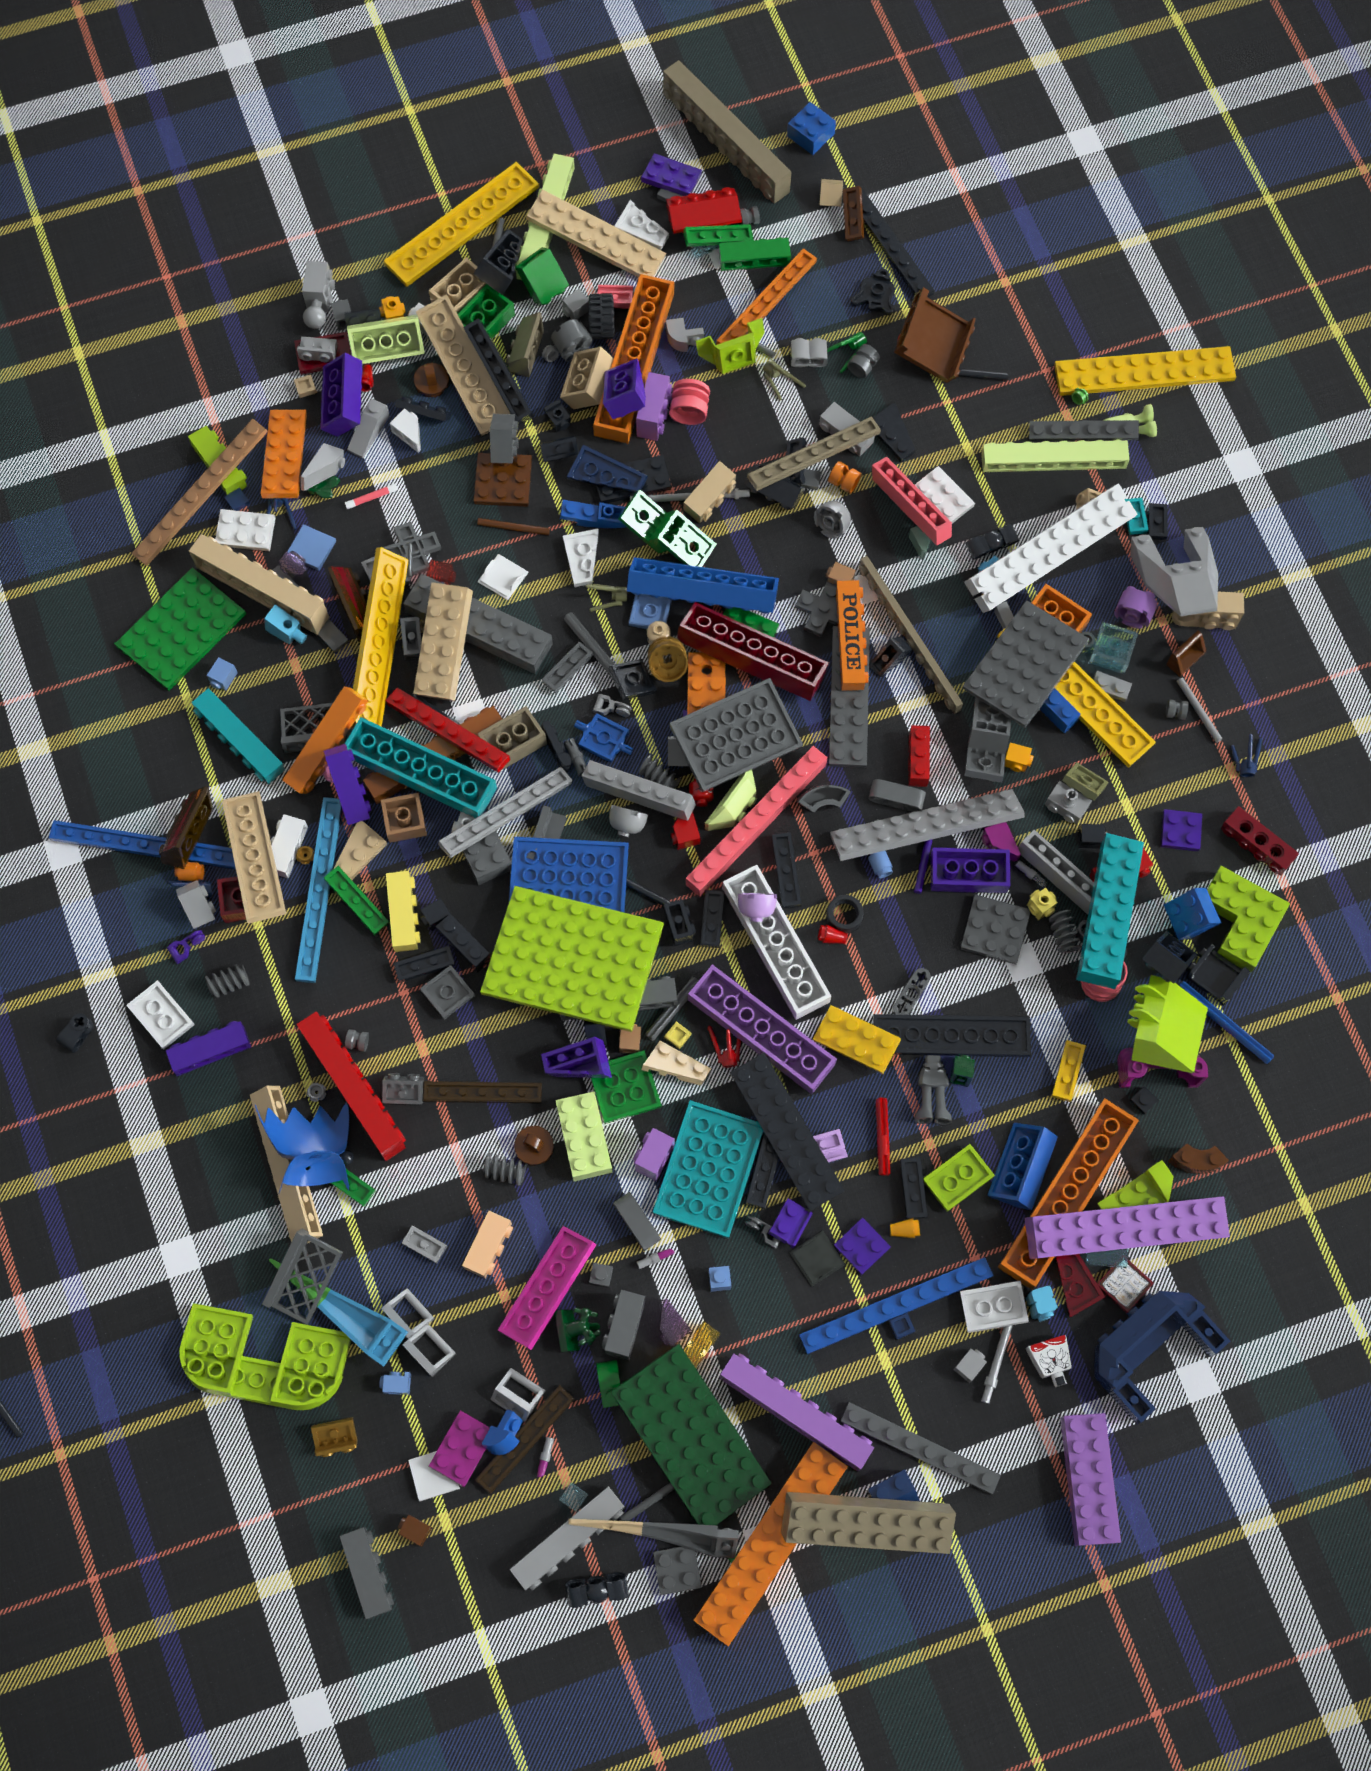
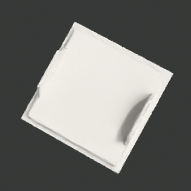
[478,554,528,600]

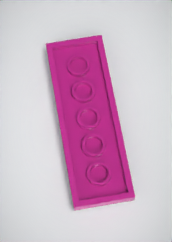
[498,1226,596,1350]

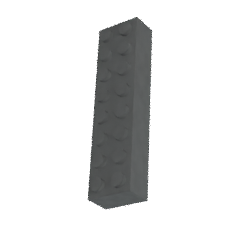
[403,573,553,674]

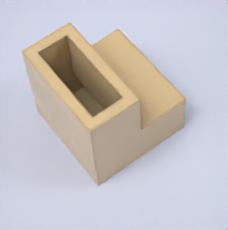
[820,179,843,207]

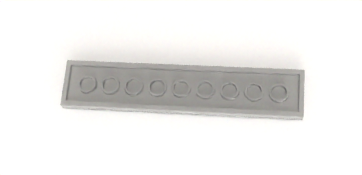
[830,789,1025,861]

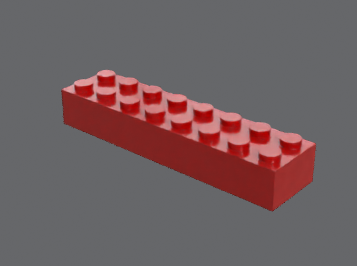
[297,1011,406,1161]

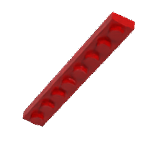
[385,688,511,773]

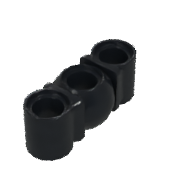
[965,524,1019,560]
[565,1572,629,1608]

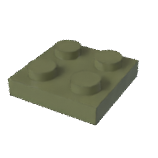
[1062,762,1109,801]

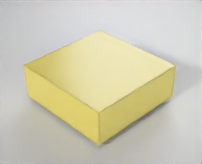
[664,1021,692,1050]

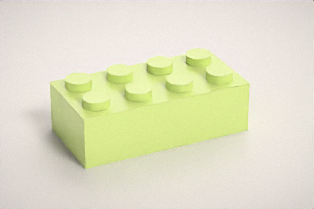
[347,315,425,364]
[556,1092,613,1181]

